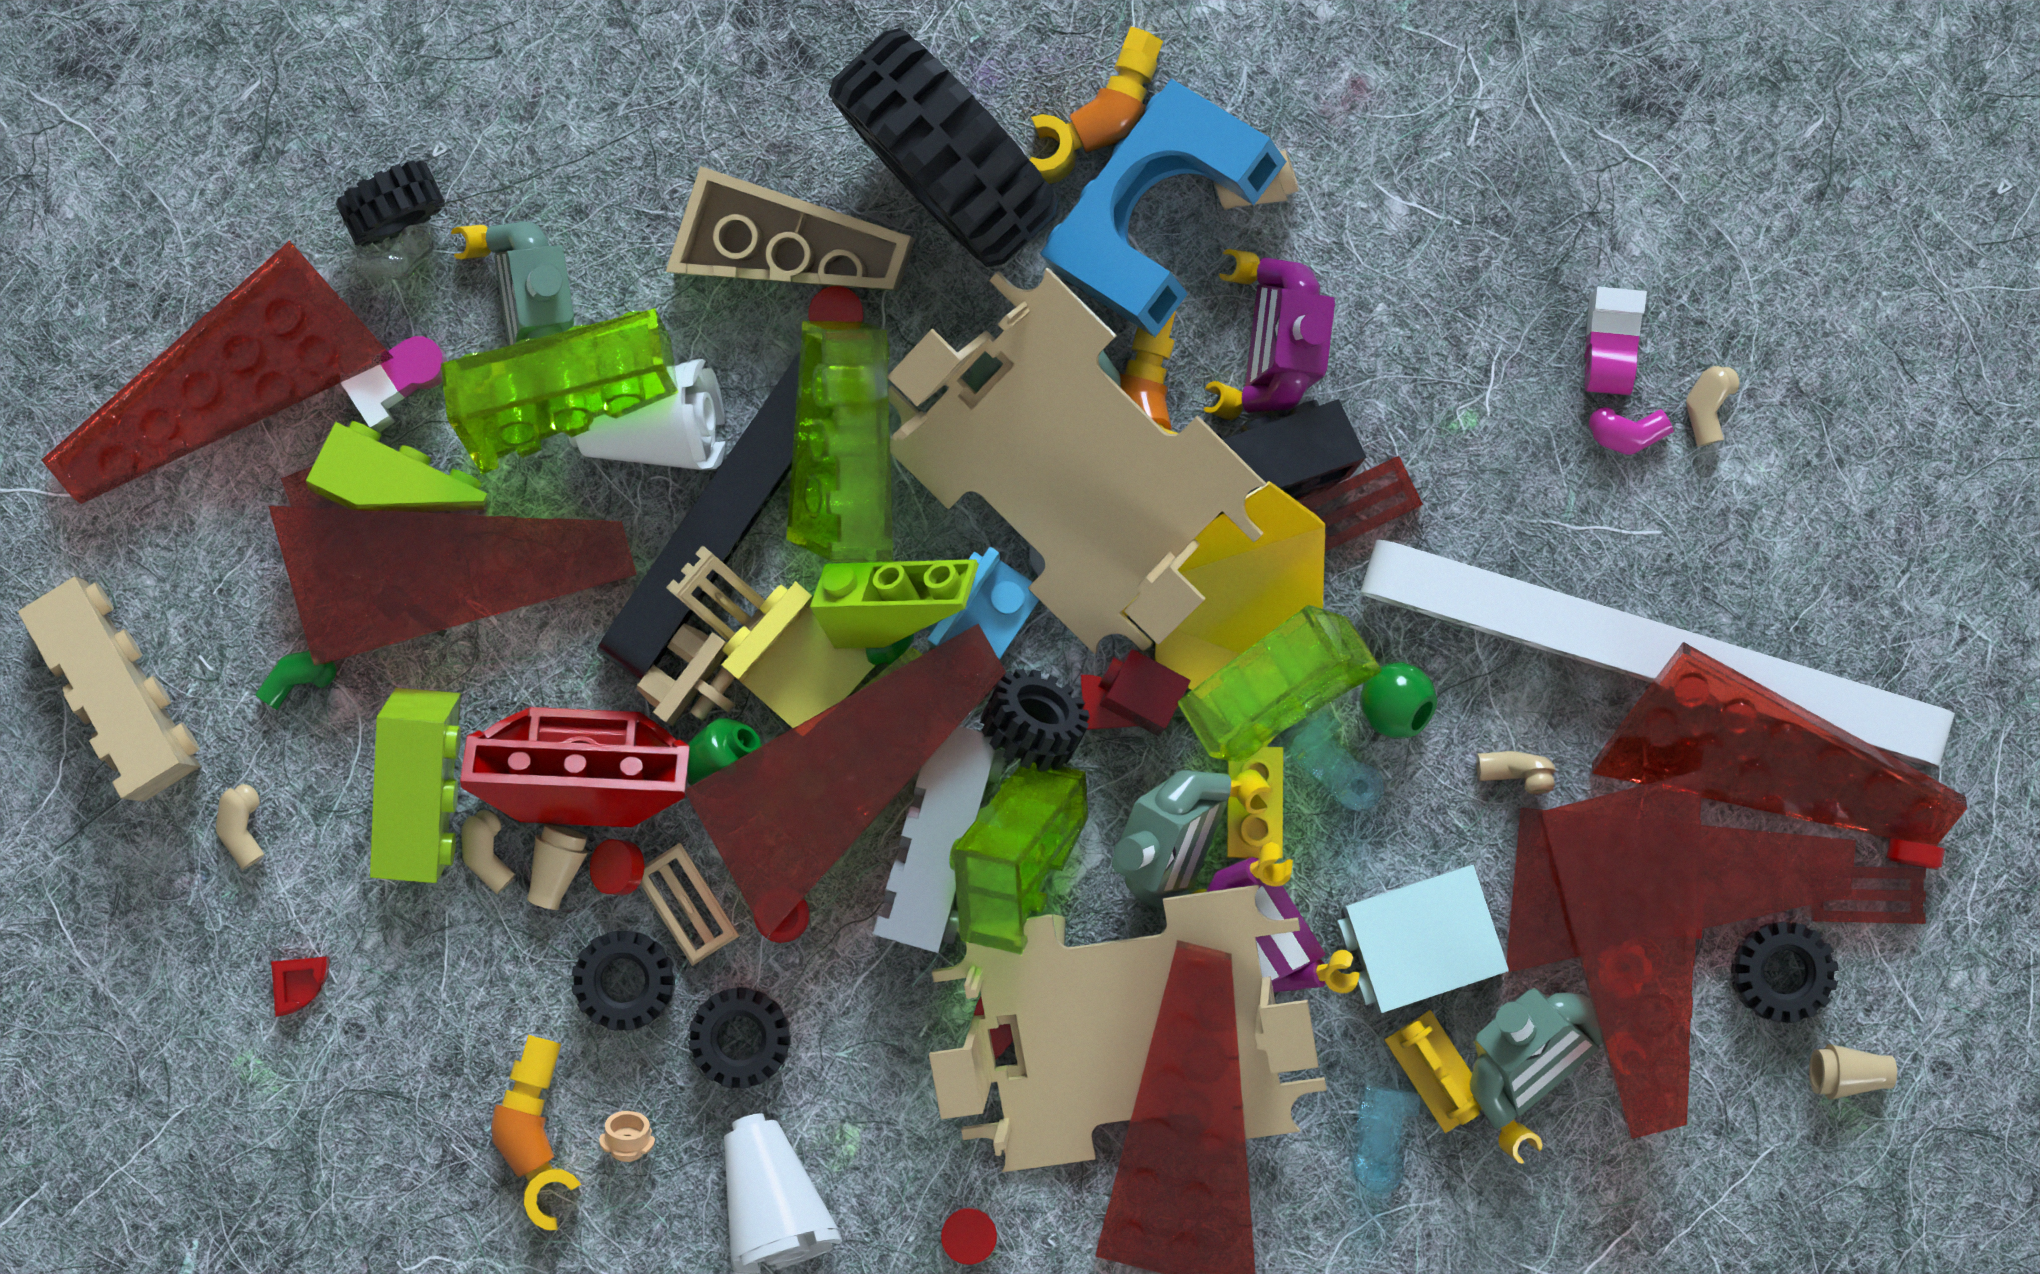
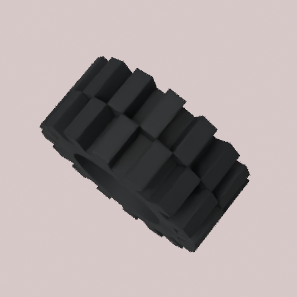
[336,160,445,247]
[980,669,1090,772]
[1731,922,1839,1023]
[571,931,675,1031]
[688,987,791,1089]

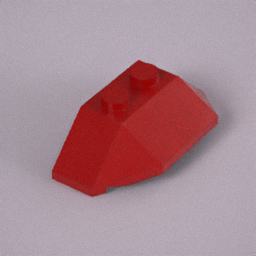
[460,707,690,827]

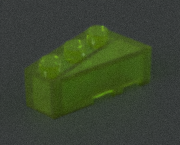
[1177,605,1382,762]
[949,763,1089,955]

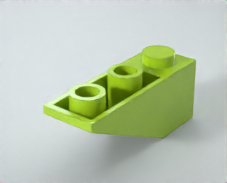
[306,421,487,514]
[810,559,979,649]

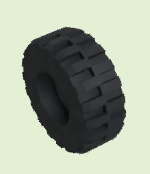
[828,28,1059,268]

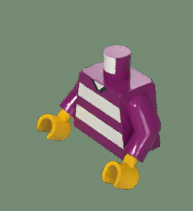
[1204,249,1335,420]
[1206,842,1360,994]

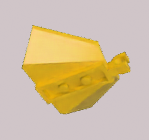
[1121,481,1325,747]

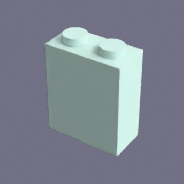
[1337,865,1509,1013]

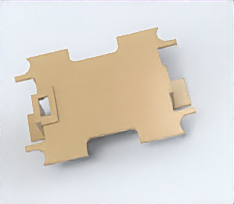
[881,267,1267,654]
[929,885,1327,1172]

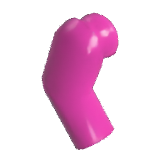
[1589,407,1674,455]

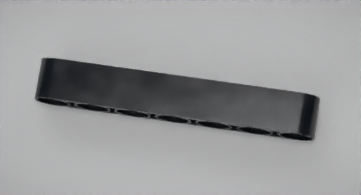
[597,338,858,681]

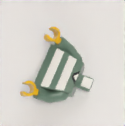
[451,221,574,392]
[1112,769,1273,910]
[1469,988,1647,1164]

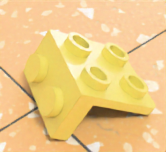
[721,581,876,737]

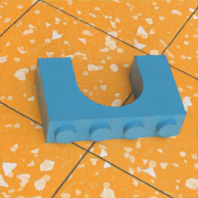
[1040,78,1287,337]

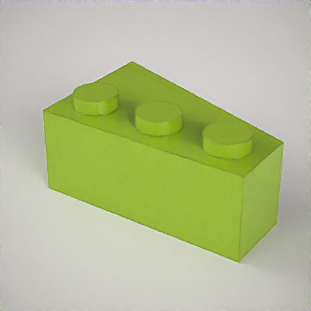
[370,687,461,883]

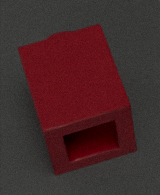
[1098,649,1191,736]

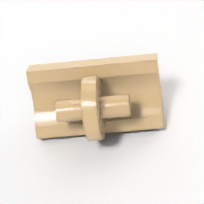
[636,624,735,727]

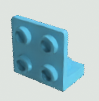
[926,547,1040,683]

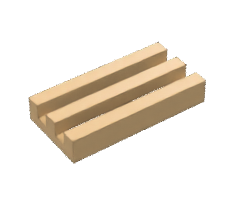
[666,546,765,641]
[640,843,740,966]

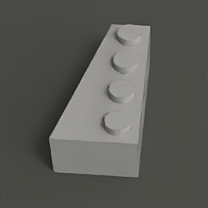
[873,720,1006,953]

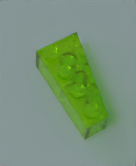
[441,308,679,475]
[786,321,893,562]

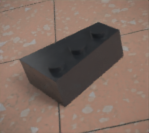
[1216,399,1366,501]

